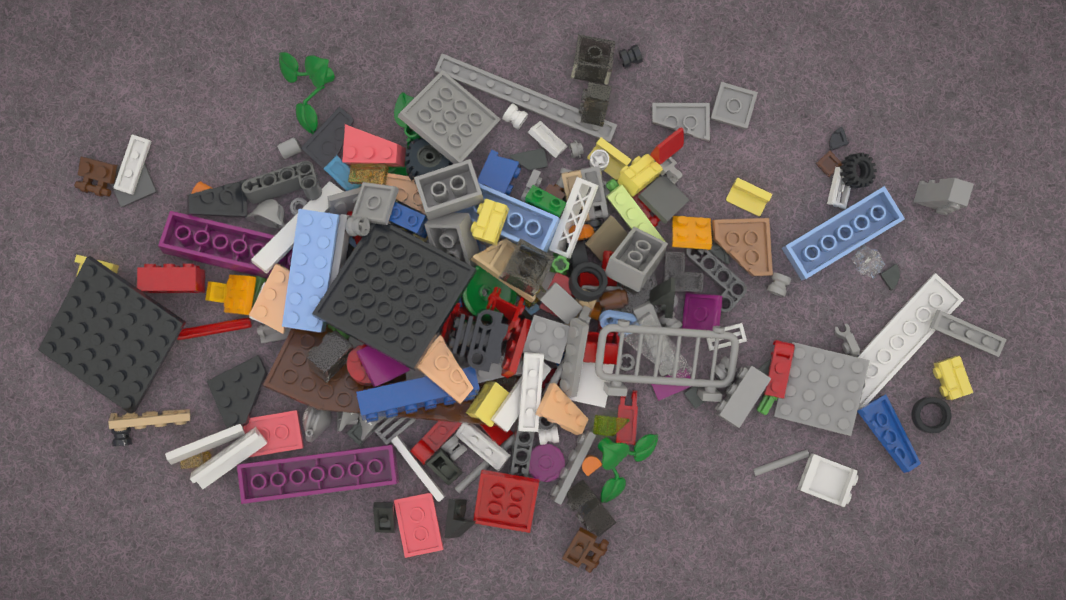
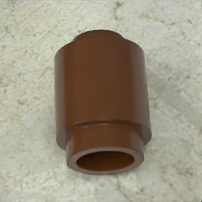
[599,288,629,310]

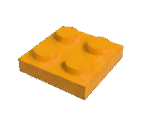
[672,216,712,250]
[224,275,256,315]

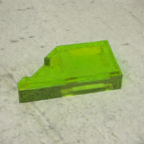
[593,415,630,436]

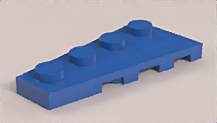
[857,394,921,473]

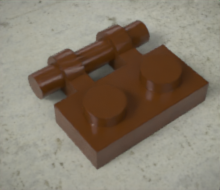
[74,157,118,197]
[562,527,609,573]

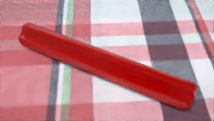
[177,317,252,340]

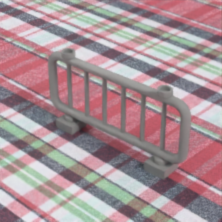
[595,319,739,402]

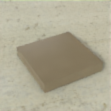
[585,216,628,263]

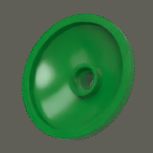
[462,265,517,321]

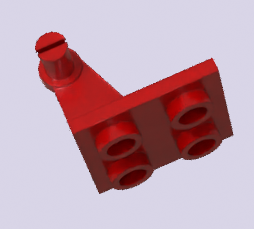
[486,287,525,342]

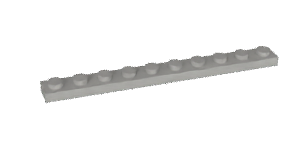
[435,54,617,143]

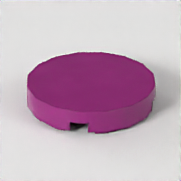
[529,444,565,482]

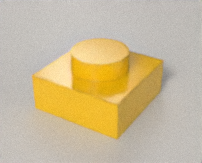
[205,281,227,303]

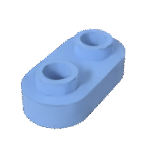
[599,310,638,334]

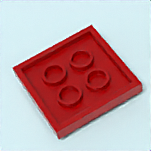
[473,470,539,533]

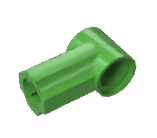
[549,253,570,275]

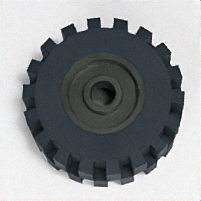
[405,137,453,184]

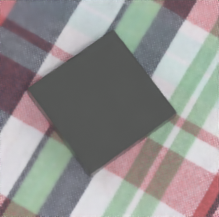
[111,163,157,208]
[638,175,689,224]

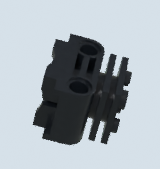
[448,309,509,372]

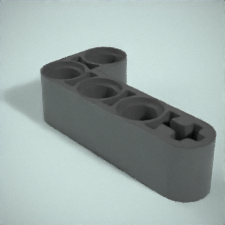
[242,161,322,204]
[684,248,747,313]
[509,416,555,477]

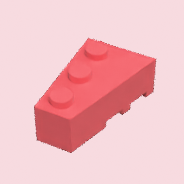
[342,124,406,167]

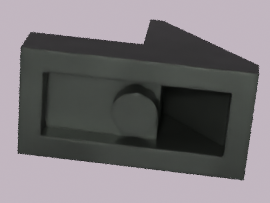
[650,278,675,319]
[425,449,463,486]
[444,498,476,538]
[373,502,396,533]

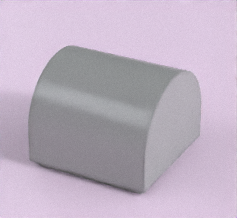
[277,138,302,159]

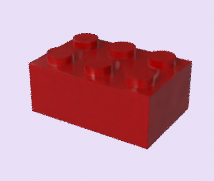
[137,264,205,293]

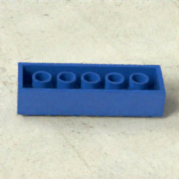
[356,367,480,423]

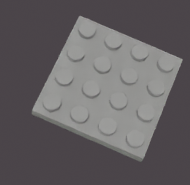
[398,70,501,164]
[774,342,870,436]

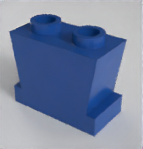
[478,149,521,196]
[389,202,428,239]

